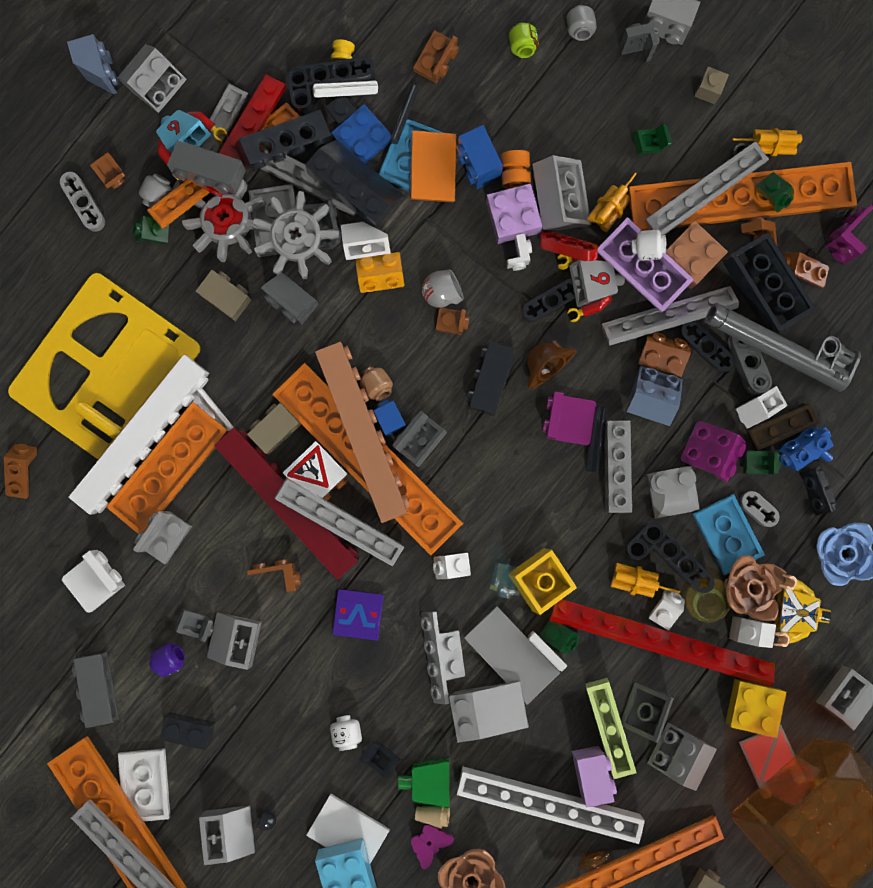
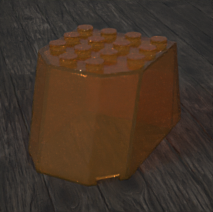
[729,739,873,888]

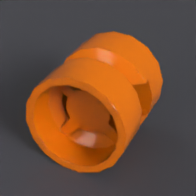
[501,150,531,189]

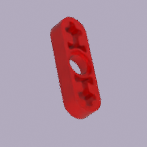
[540,232,598,261]

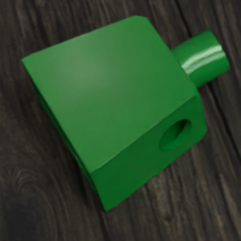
[398,758,449,807]

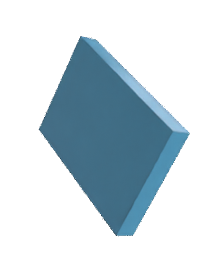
[379,119,443,192]
[692,494,765,575]

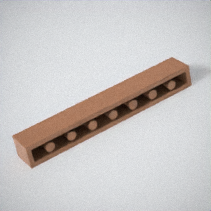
[315,342,410,523]

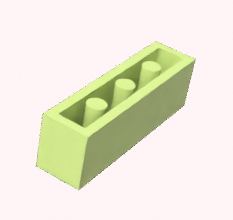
[586,678,636,779]

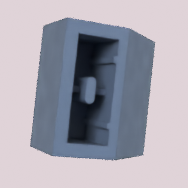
[67,34,119,94]
[627,365,683,426]

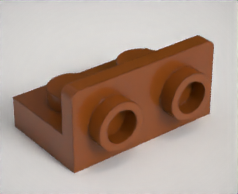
[413,30,459,84]

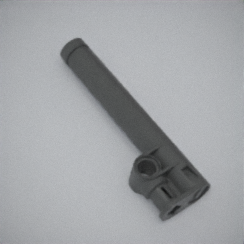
[705,302,861,392]

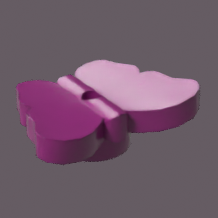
[411,824,454,869]

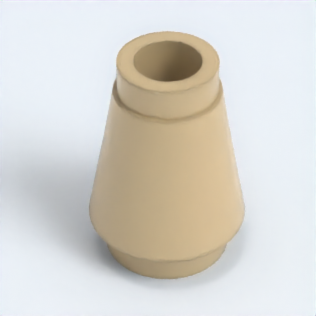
[415,805,450,829]

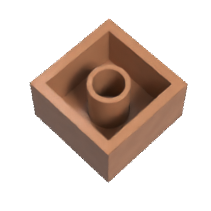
[666,221,728,289]

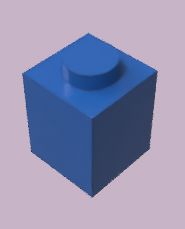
[373,400,406,437]

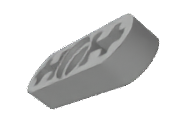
[60,172,105,232]

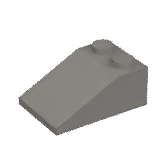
[449,681,529,743]

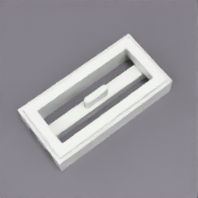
[528,631,567,672]

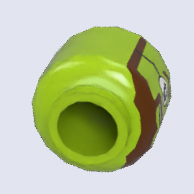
[509,22,539,58]

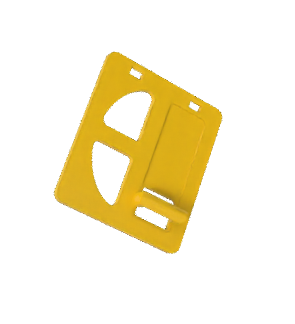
[8,273,200,460]

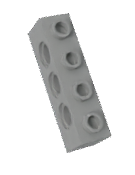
[604,421,632,513]

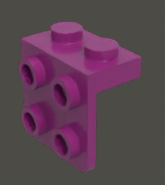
[825,204,873,265]
[543,392,596,445]
[681,421,746,483]

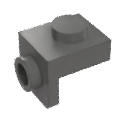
[175,608,214,642]

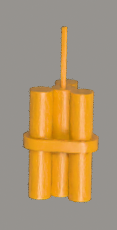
[733,128,802,157]
[588,173,636,232]
[611,563,680,598]

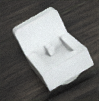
[506,234,532,271]
[433,553,471,579]
[649,590,685,630]

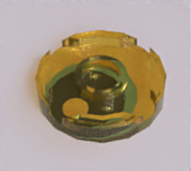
[685,578,730,623]

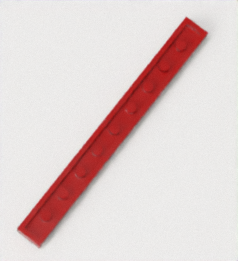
[550,599,775,687]

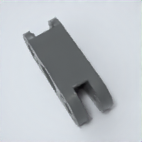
[727,336,772,395]

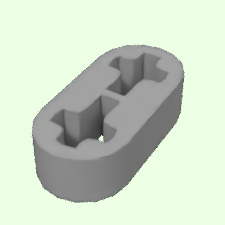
[739,491,780,527]

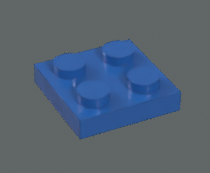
[331,105,392,164]

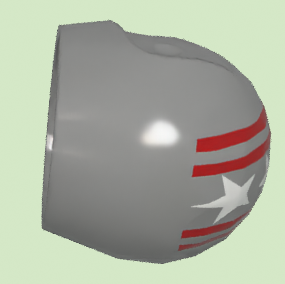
[422,269,464,308]

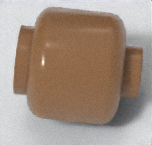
[359,367,393,401]

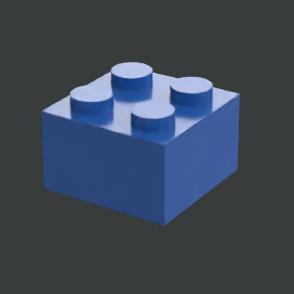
[456,125,503,190]

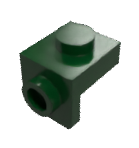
[632,124,672,155]
[756,172,794,213]
[132,216,169,244]
[743,451,781,474]
[539,620,580,655]

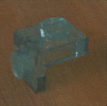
[490,563,520,599]

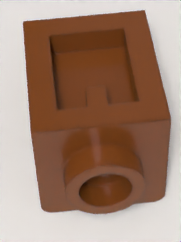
[436,308,470,335]

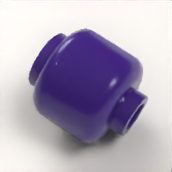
[149,643,185,677]

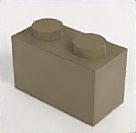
[196,270,251,322]
[247,403,301,455]

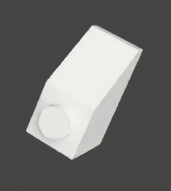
[341,222,391,260]
[736,386,788,428]
[729,616,776,648]

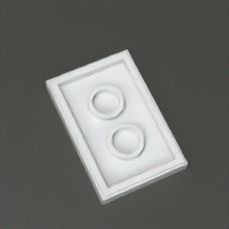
[118,748,170,821]
[306,794,390,863]

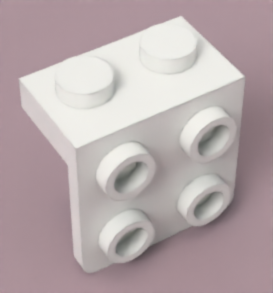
[62,550,125,612]

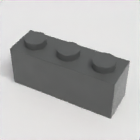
[167,140,246,195]
[72,652,119,728]

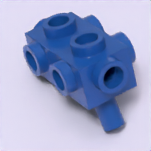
[778,426,834,471]

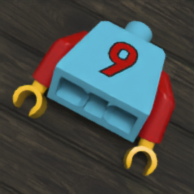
[156,110,228,182]

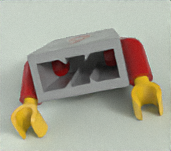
[558,254,625,322]

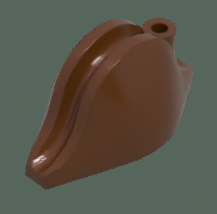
[528,340,577,390]

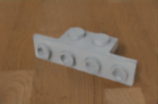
[421,611,465,704]

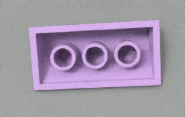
[598,217,694,313]

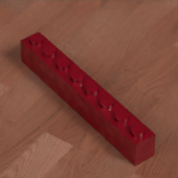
[214,427,359,580]

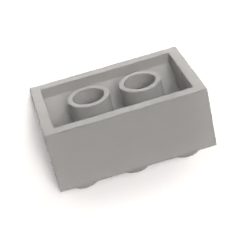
[533,155,591,231]

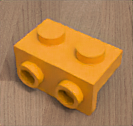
[356,252,404,293]

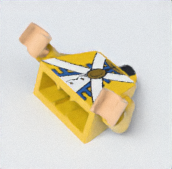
[774,574,831,647]

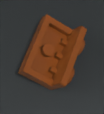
[638,332,691,377]

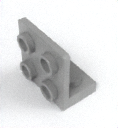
[133,511,192,564]

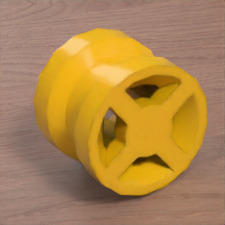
[331,39,355,61]

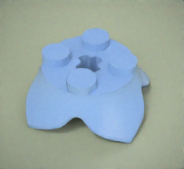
[817,523,873,586]

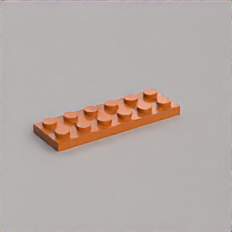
[107,402,229,534]

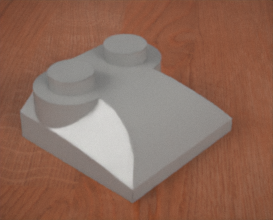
[646,466,700,519]

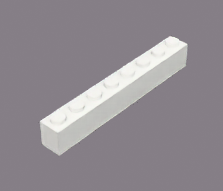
[69,355,210,515]
[457,766,645,844]

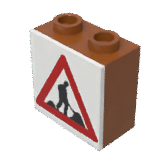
[283,441,349,501]

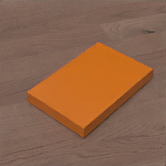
[410,131,456,202]

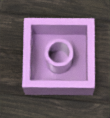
[486,184,542,244]
[572,746,617,808]

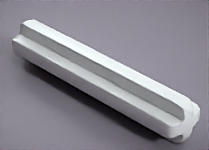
[313,80,378,97]

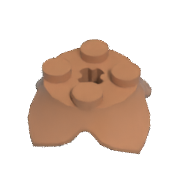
[724,556,786,621]
[438,849,506,888]

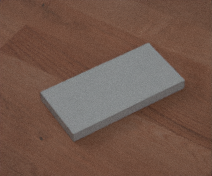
[464,606,560,705]

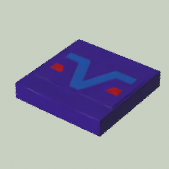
[333,589,384,641]

